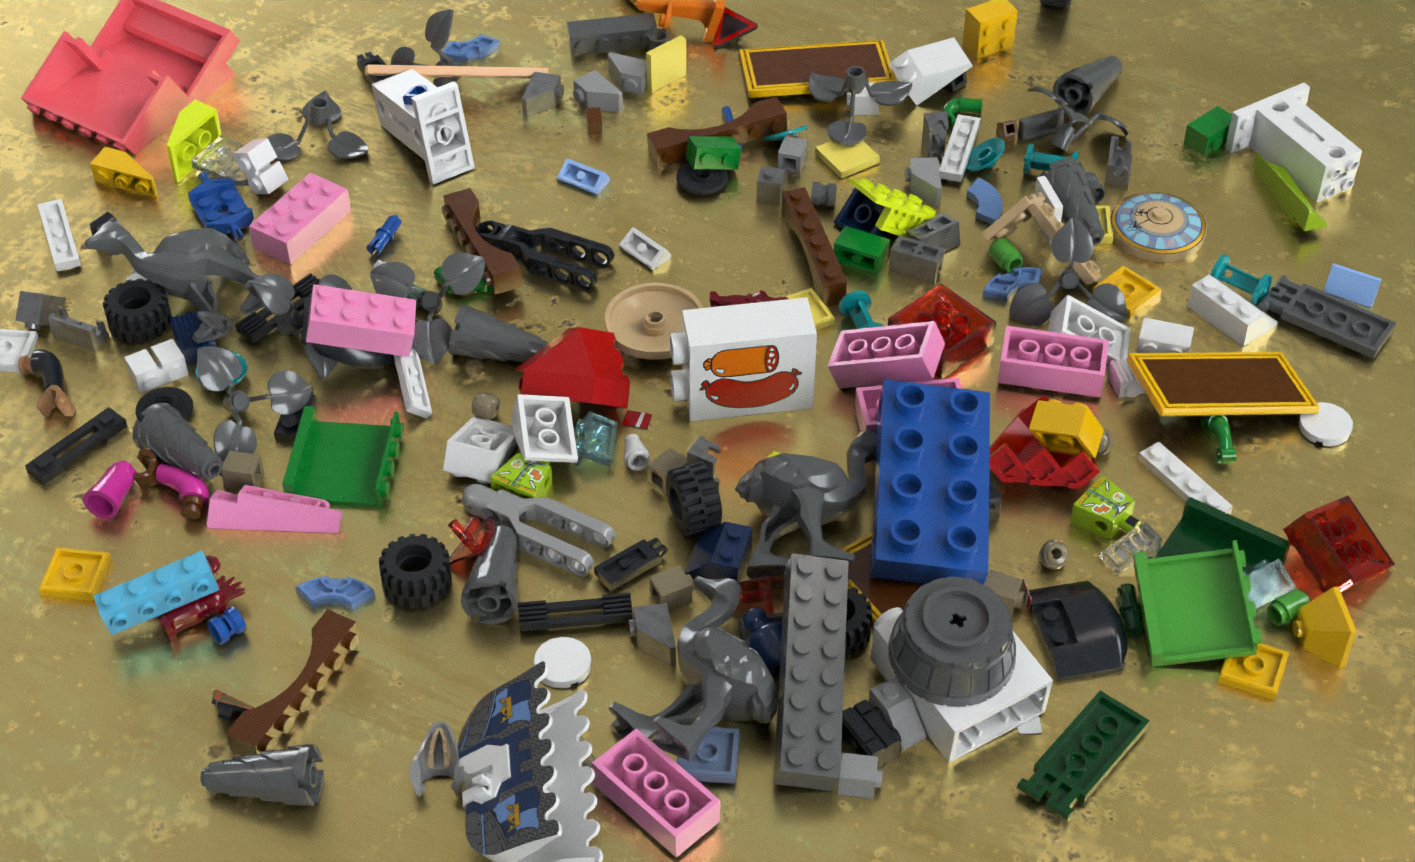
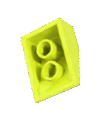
[166,100,224,183]

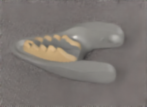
[409,721,463,797]

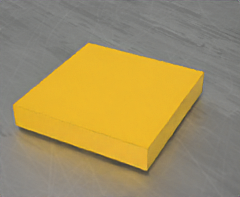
[1091,265,1162,319]
[38,547,111,601]
[1218,643,1290,701]

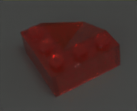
[888,283,996,379]
[1283,495,1395,594]

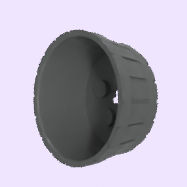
[888,577,1016,707]

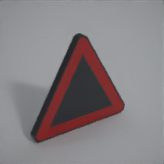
[713,7,758,48]
[211,689,255,721]

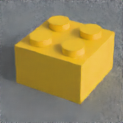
[962,0,1018,59]
[1029,399,1104,458]

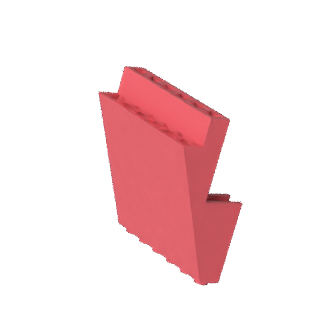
[21,0,240,155]

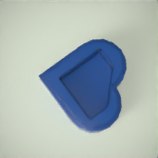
[403,84,430,105]

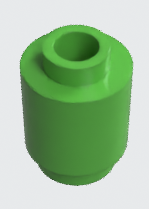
[989,238,1023,272]
[1267,589,1310,626]

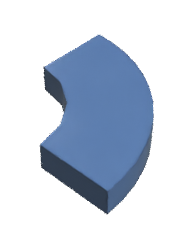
[440,34,500,62]
[966,178,1003,225]
[983,267,1043,302]
[295,576,375,611]

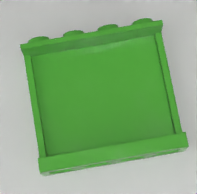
[1134,540,1262,667]

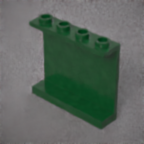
[1147,497,1291,608]

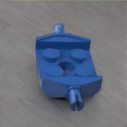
[188,171,254,241]

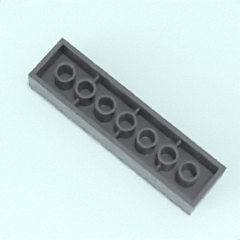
[773,553,849,791]

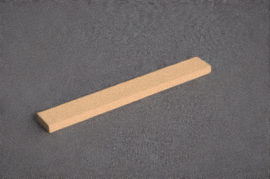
[365,65,548,79]

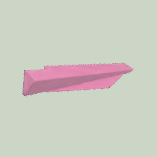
[207,485,343,533]

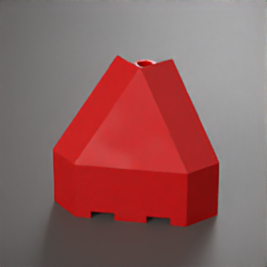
[514,327,630,409]
[989,394,1100,489]

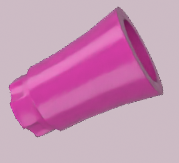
[83,460,137,520]

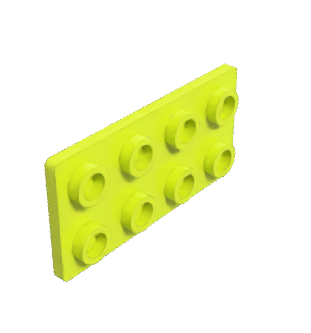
[849,177,937,237]

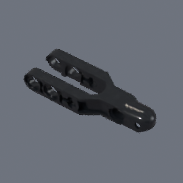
[475,220,615,291]

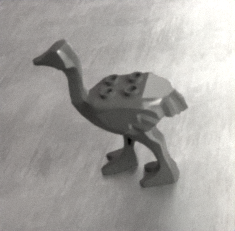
[84,221,265,343]
[735,429,877,588]
[609,577,779,761]

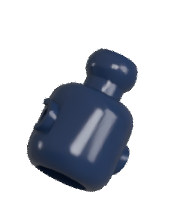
[741,607,782,678]

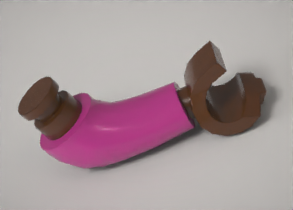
[133,449,210,519]

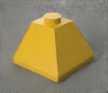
[1293,587,1357,668]

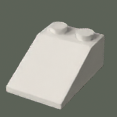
[888,37,973,105]
[1048,295,1131,365]
[511,394,578,463]
[443,416,517,484]

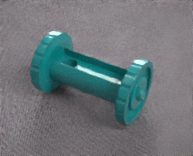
[1023,144,1079,175]
[1210,254,1273,305]
[839,290,883,329]

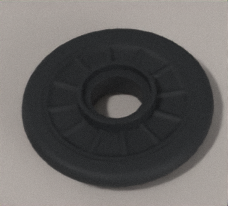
[676,162,728,195]
[135,387,193,422]

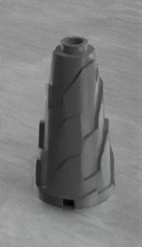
[1053,56,1123,115]
[1039,158,1105,246]
[449,304,548,363]
[132,403,222,480]
[460,525,518,624]
[200,744,324,806]

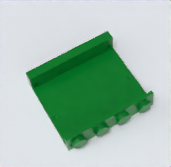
[282,406,404,508]

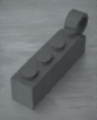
[567,13,670,56]

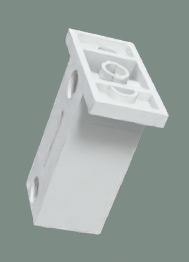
[371,69,475,184]
[1225,83,1362,203]

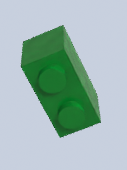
[1184,106,1232,156]
[686,136,741,169]
[833,226,890,275]

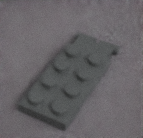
[1258,275,1396,359]

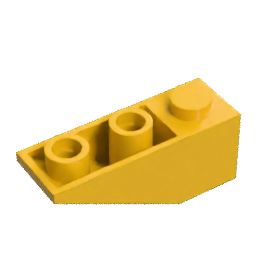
[90,147,158,198]

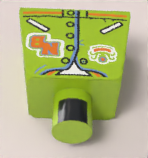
[490,453,552,499]
[1070,475,1141,539]

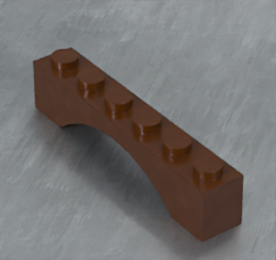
[647,97,787,168]
[781,187,847,307]
[442,188,523,295]
[226,609,359,756]

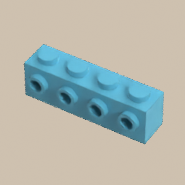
[94,550,220,636]

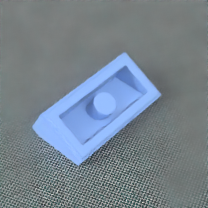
[556,158,611,195]
[1324,263,1381,307]

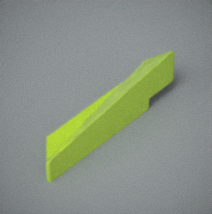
[1253,152,1327,231]

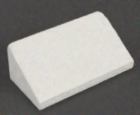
[618,227,672,270]

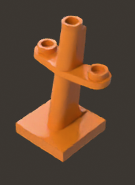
[635,0,725,43]

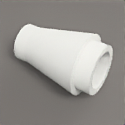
[624,434,650,471]

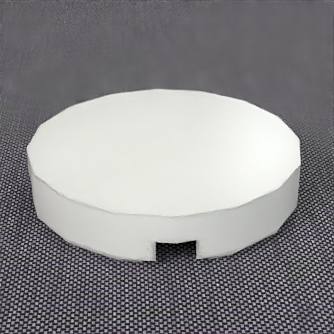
[1299,402,1353,446]
[534,637,592,688]

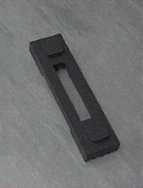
[235,273,320,343]
[25,407,127,485]
[518,593,633,632]

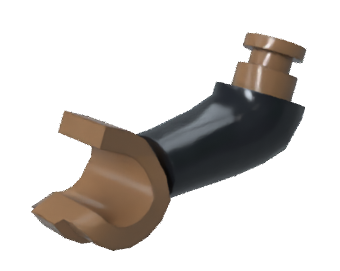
[18,349,75,417]

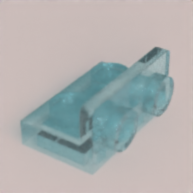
[573,411,618,467]
[1243,559,1296,609]

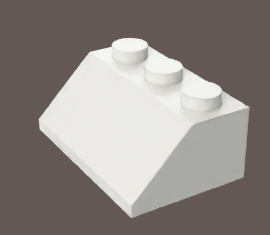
[1187,275,1278,347]

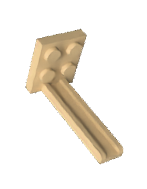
[982,192,1102,285]

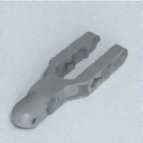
[462,484,616,576]

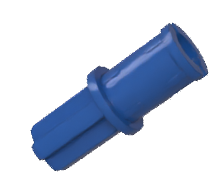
[366,215,402,256]

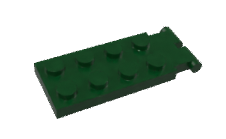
[1017,690,1150,821]

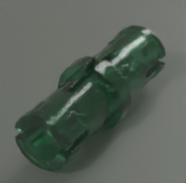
[1117,583,1144,639]

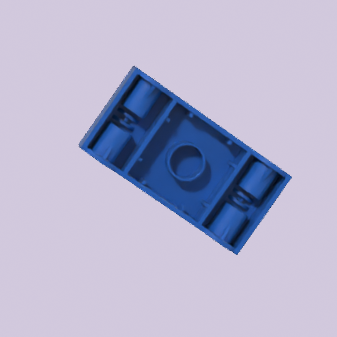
[870,379,990,584]

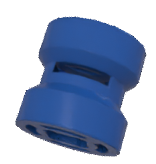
[207,606,247,645]

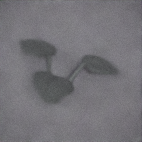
[390,9,461,88]
[809,66,912,146]
[1027,86,1129,151]
[267,91,368,161]
[1009,217,1128,325]
[370,252,485,365]
[250,274,352,379]
[197,346,312,461]

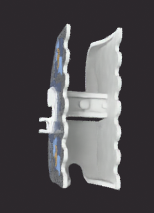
[458,661,603,862]

